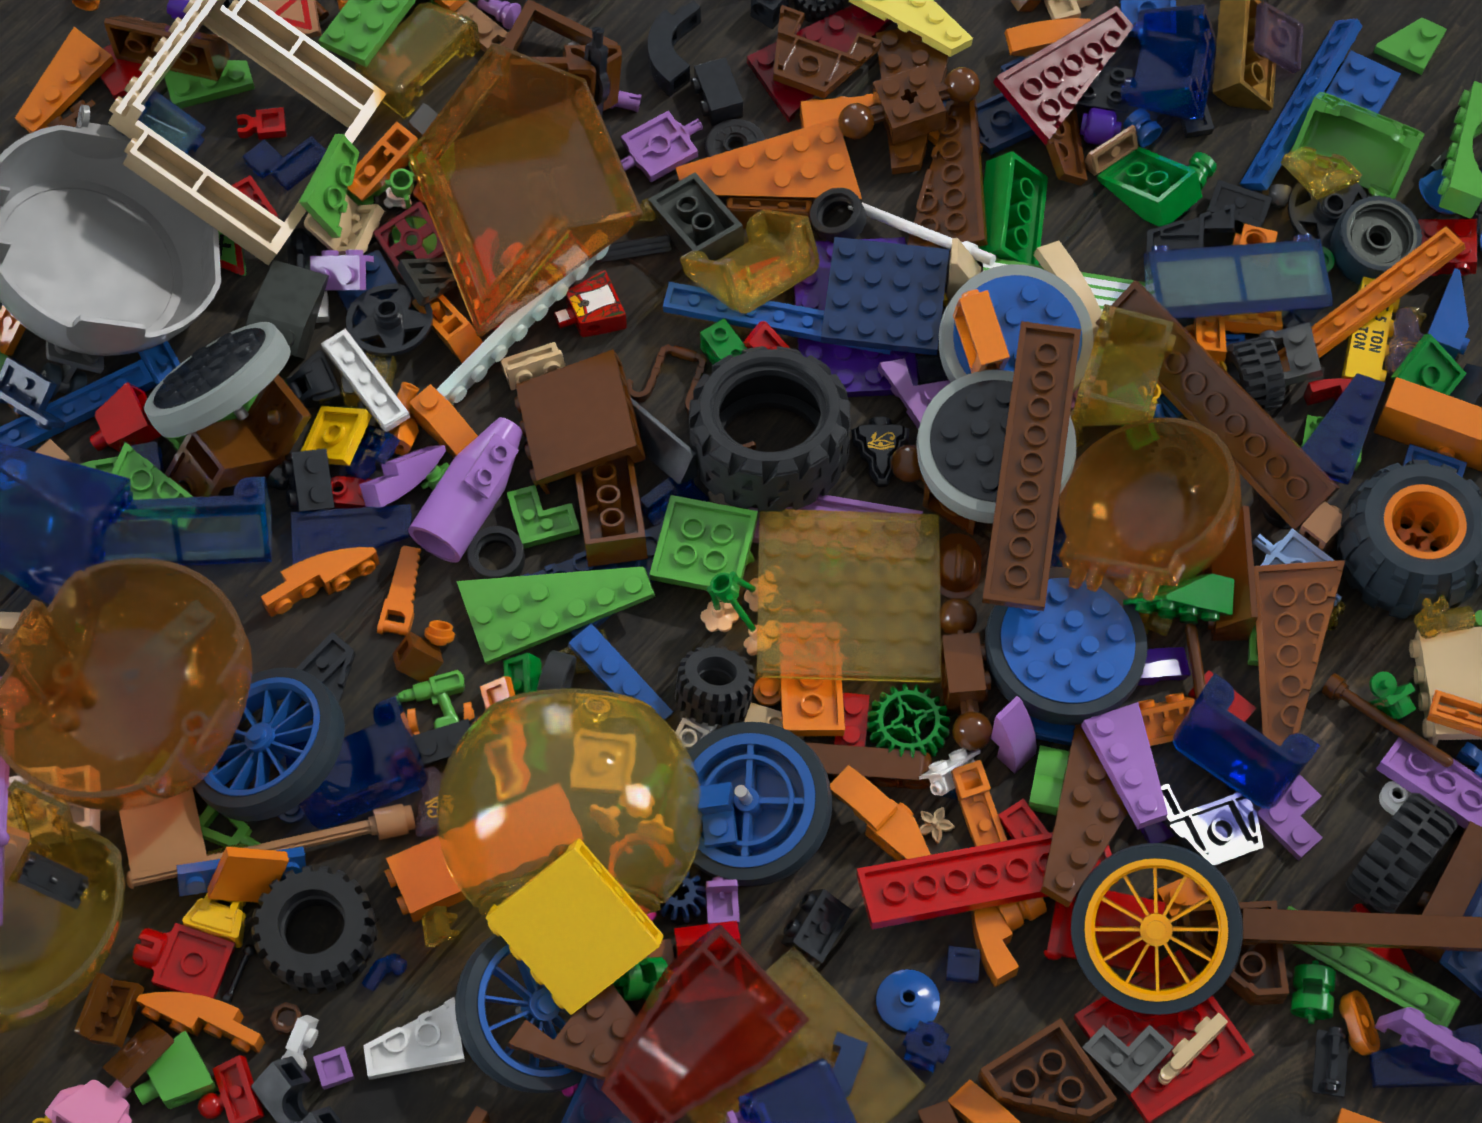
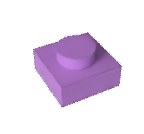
[313,1046,355,1090]

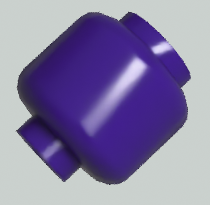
[1080,108,1122,145]

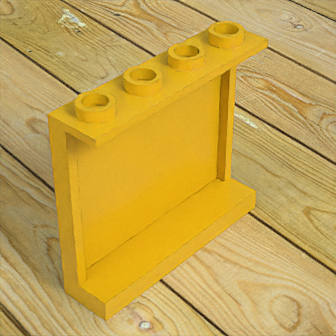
[486,838,664,1015]

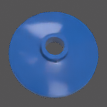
[876,969,940,1033]

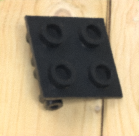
[1076,66,1133,113]

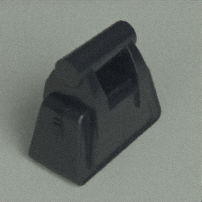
[285,350,346,409]

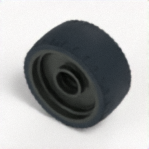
[1330,196,1422,284]

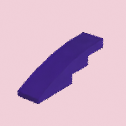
[1137,647,1191,686]

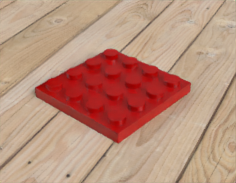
[1074,949,1255,1123]

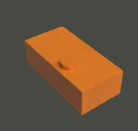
[1374,377,1482,472]

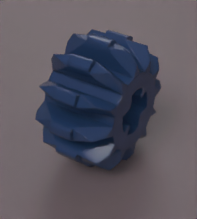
[654,869,706,923]

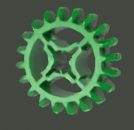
[867,683,950,758]

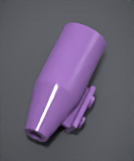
[408,417,523,562]

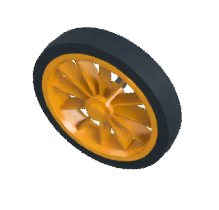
[1071,843,1243,1015]

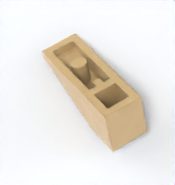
[946,238,983,307]

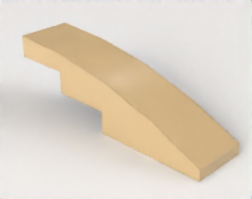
[1033,241,1114,353]

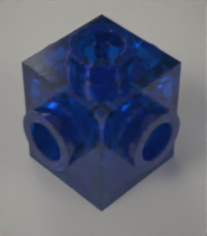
[902,1021,951,1072]

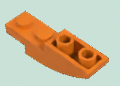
[261,547,380,617]
[136,992,265,1053]

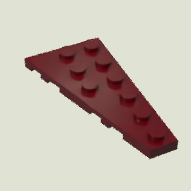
[747,4,893,123]

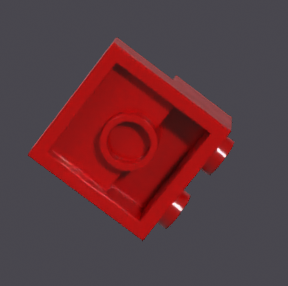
[1418,219,1477,276]

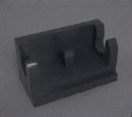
[16,850,89,910]

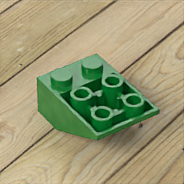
[1123,574,1234,624]

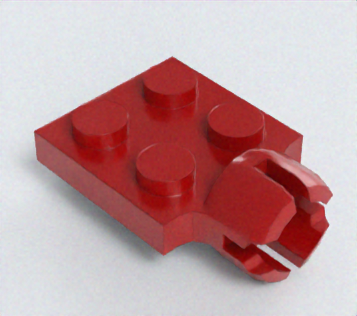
[132,923,236,999]

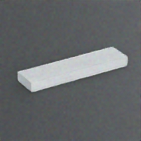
[321,328,410,433]

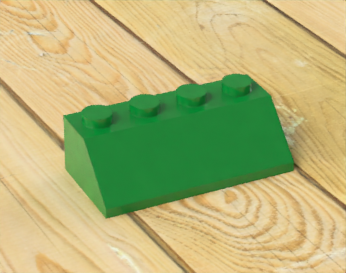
[978,151,1048,265]

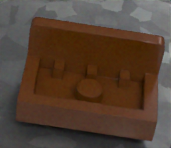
[75,973,145,1048]

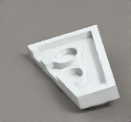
[363,997,465,1080]

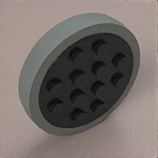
[144,322,291,438]
[916,370,1076,524]

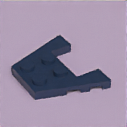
[942,56,1036,155]

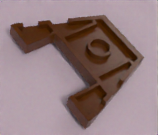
[773,5,881,99]
[507,984,643,1081]

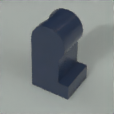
[824,1032,868,1101]

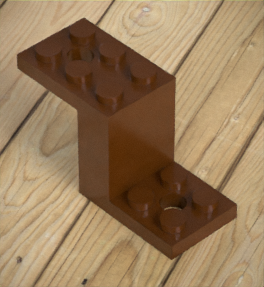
[165,374,312,531]

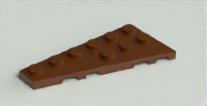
[876,21,958,175]

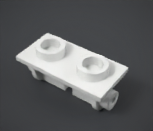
[919,748,981,796]

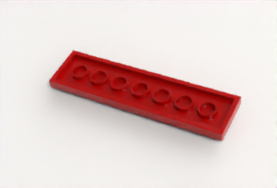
[856,832,1119,929]

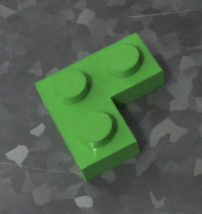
[507,485,580,549]

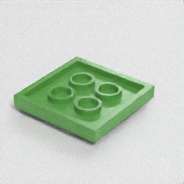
[649,495,759,591]

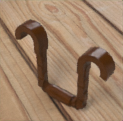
[627,344,707,415]

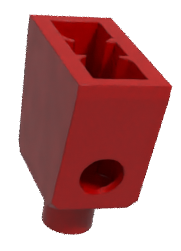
[89,382,162,452]

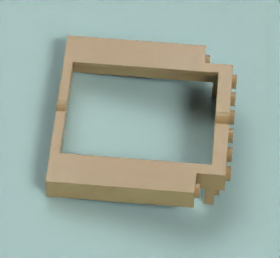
[108,0,386,266]

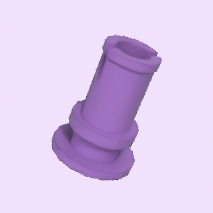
[477,0,521,29]
[610,91,642,112]

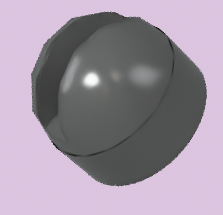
[1268,184,1292,208]

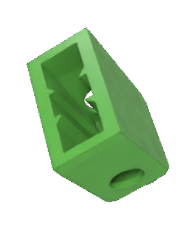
[134,1031,218,1109]

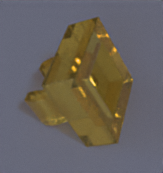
[422,906,460,947]

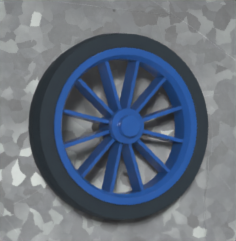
[188,667,345,822]
[455,934,583,1093]

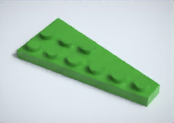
[456,567,656,665]

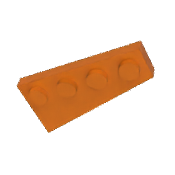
[15,27,115,133]

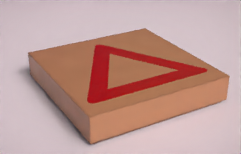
[259,0,322,38]

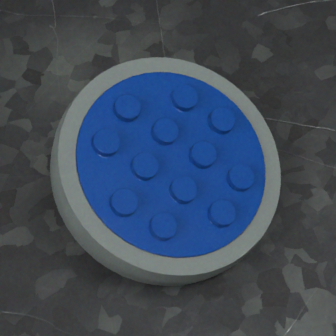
[939,264,1094,393]

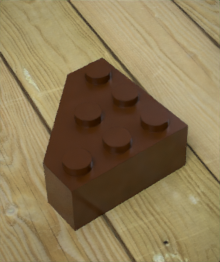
[1177,900,1289,1005]
[977,1018,1117,1123]

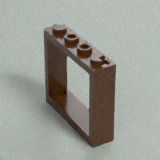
[477,0,618,143]

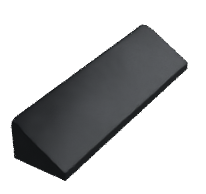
[631,398,697,484]

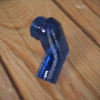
[362,953,408,991]

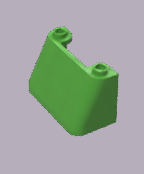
[1288,92,1425,199]

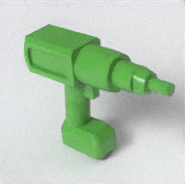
[389,670,465,729]

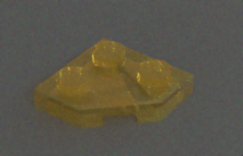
[1281,146,1362,200]

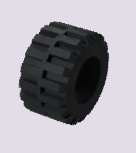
[1224,336,1285,411]
[675,645,755,727]

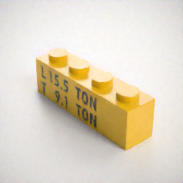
[1341,277,1400,397]

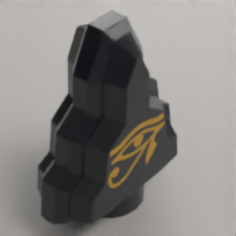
[851,417,910,487]

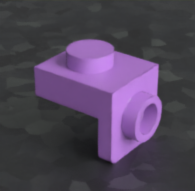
[706,876,739,925]

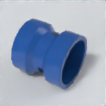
[1123,108,1162,147]

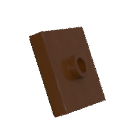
[102,1021,175,1088]

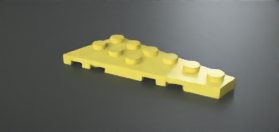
[849,0,973,57]

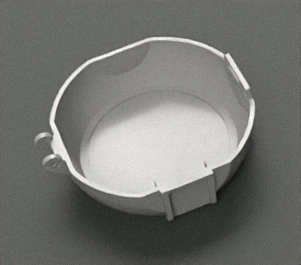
[0,105,221,356]

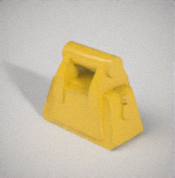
[182,893,246,948]

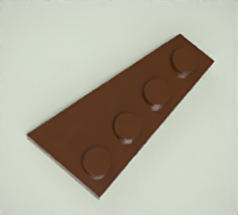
[1046,106,1087,186]

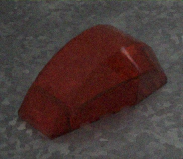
[600,925,810,1123]

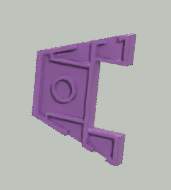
[877,359,950,429]

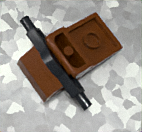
[507,27,622,143]

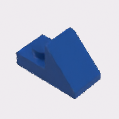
[697,782,738,848]

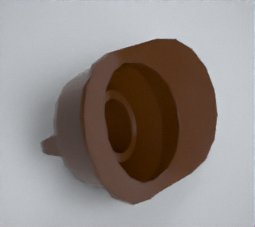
[933,533,982,599]

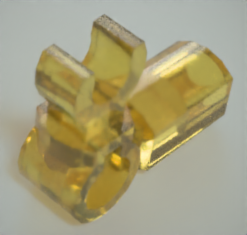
[1414,595,1476,639]

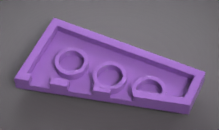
[1081,702,1168,829]
[1374,1007,1482,1084]

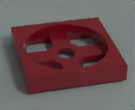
[373,201,452,280]

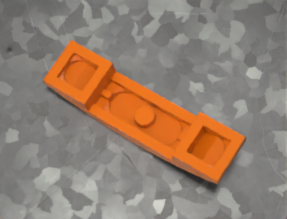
[951,760,1007,847]

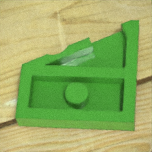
[1373,18,1447,75]

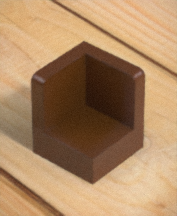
[393,631,444,682]

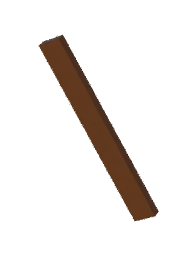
[1242,908,1482,952]

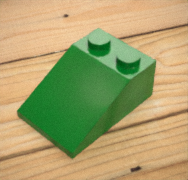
[1097,146,1203,227]

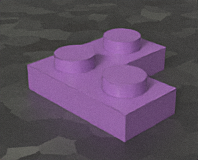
[1257,774,1323,861]

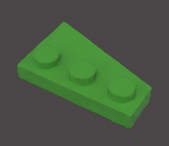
[165,60,255,110]
[299,134,359,238]

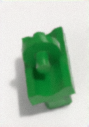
[1368,671,1416,719]

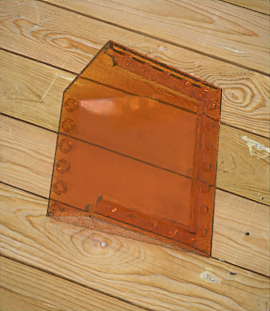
[407,43,643,336]

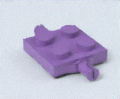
[616,111,703,182]

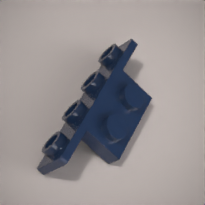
[0,357,66,430]

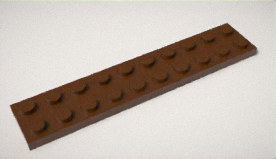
[1095,280,1340,530]
[982,321,1081,611]

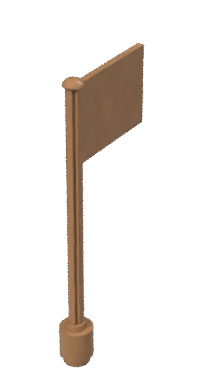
[115,775,416,889]

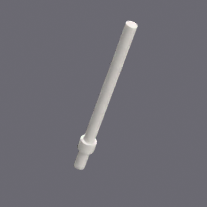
[848,203,996,266]

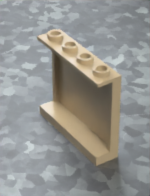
[1409,627,1482,746]

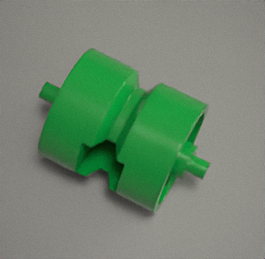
[612,957,671,1001]
[1291,960,1336,1024]

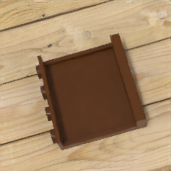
[514,349,646,495]

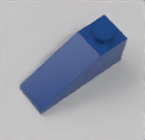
[1427,268,1470,360]

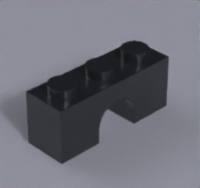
[250,1056,342,1123]

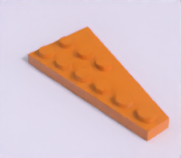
[675,118,862,200]

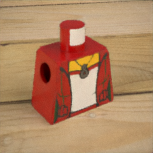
[554,270,627,337]

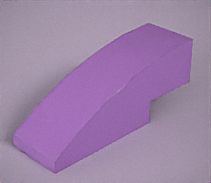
[359,445,446,507]
[991,696,1037,773]

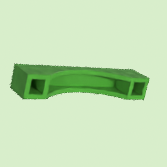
[1437,81,1482,219]

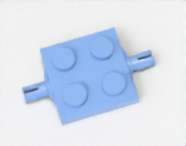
[1252,528,1342,607]

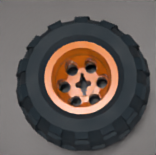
[1336,460,1482,619]

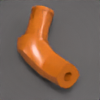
[389,382,419,455]

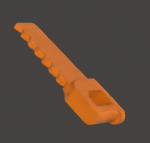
[377,546,421,636]

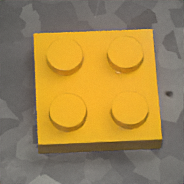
[301,406,372,466]

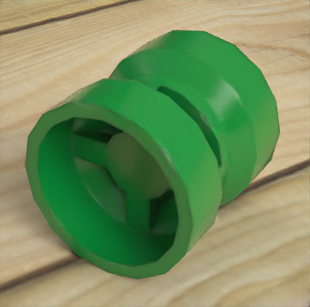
[1188,152,1217,190]

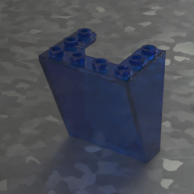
[0,443,133,625]

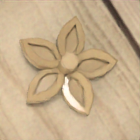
[920,807,955,844]

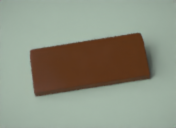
[726,196,812,232]

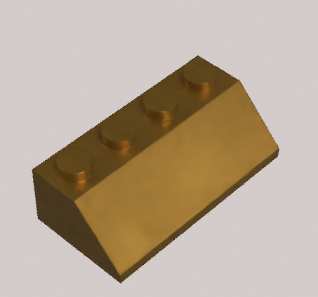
[1212,0,1280,111]

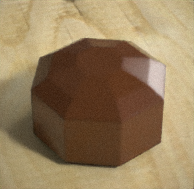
[270,1002,302,1036]

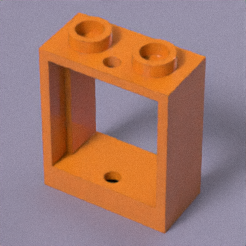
[953,289,1010,373]

